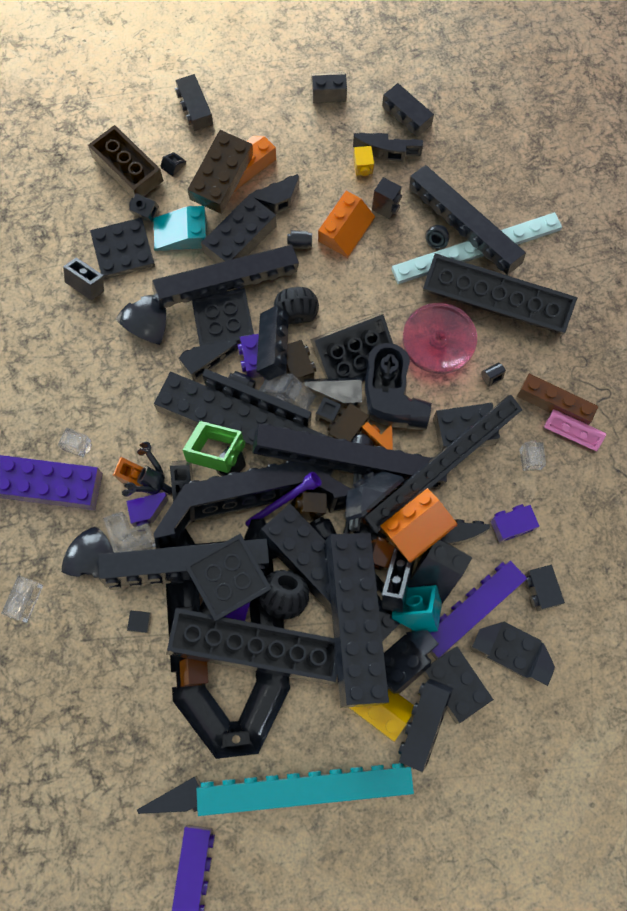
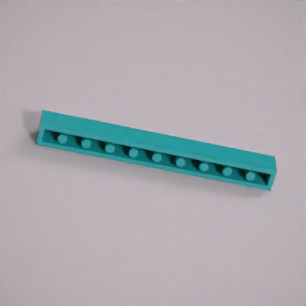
[196,763,414,816]

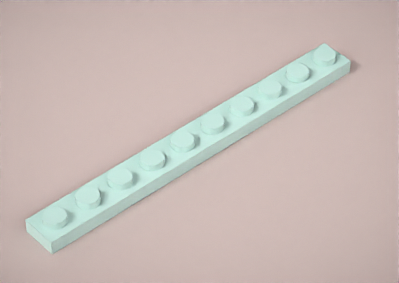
[391,212,562,284]

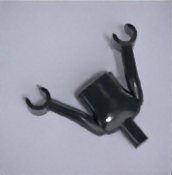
[122,442,172,497]

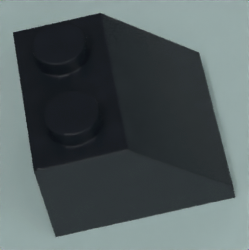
[311,72,347,103]

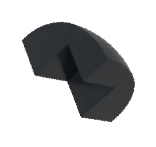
[116,295,167,345]
[61,526,114,578]

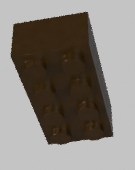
[88,125,164,198]
[187,130,253,214]

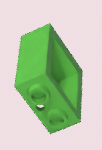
[183,421,245,473]

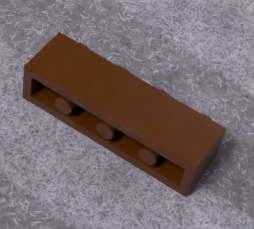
[516,373,599,425]

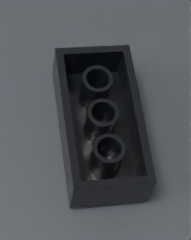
[201,194,277,264]

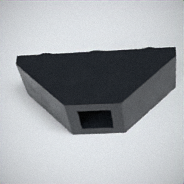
[250,174,299,214]

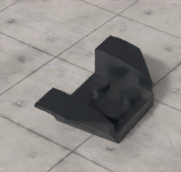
[472,621,555,686]
[384,630,439,694]

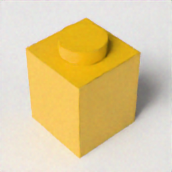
[353,146,374,176]

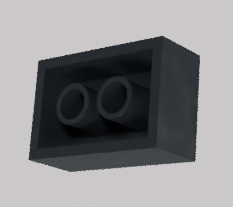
[433,402,500,452]
[423,646,494,724]

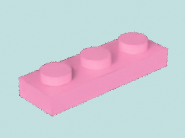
[544,409,606,451]

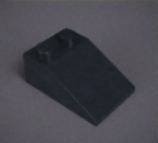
[409,539,472,604]

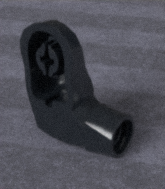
[365,343,432,430]

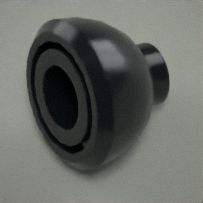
[425,225,450,249]

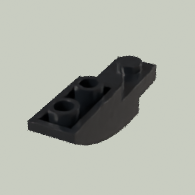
[353,132,423,162]
[441,519,490,546]

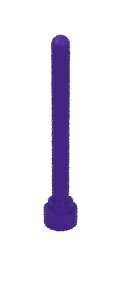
[245,472,321,527]

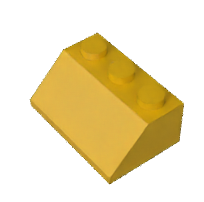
[348,689,414,742]

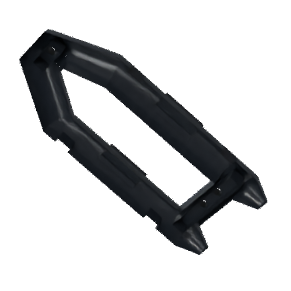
[166,518,290,759]

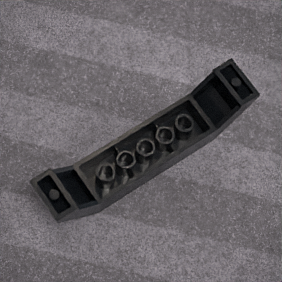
[153,461,351,549]

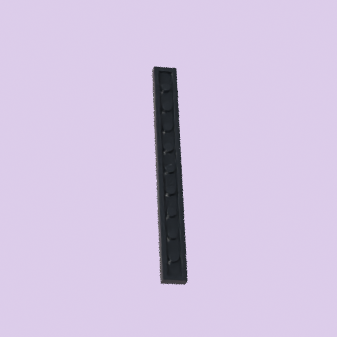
[363,395,522,533]

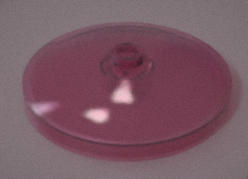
[402,303,477,374]

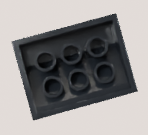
[310,314,393,382]

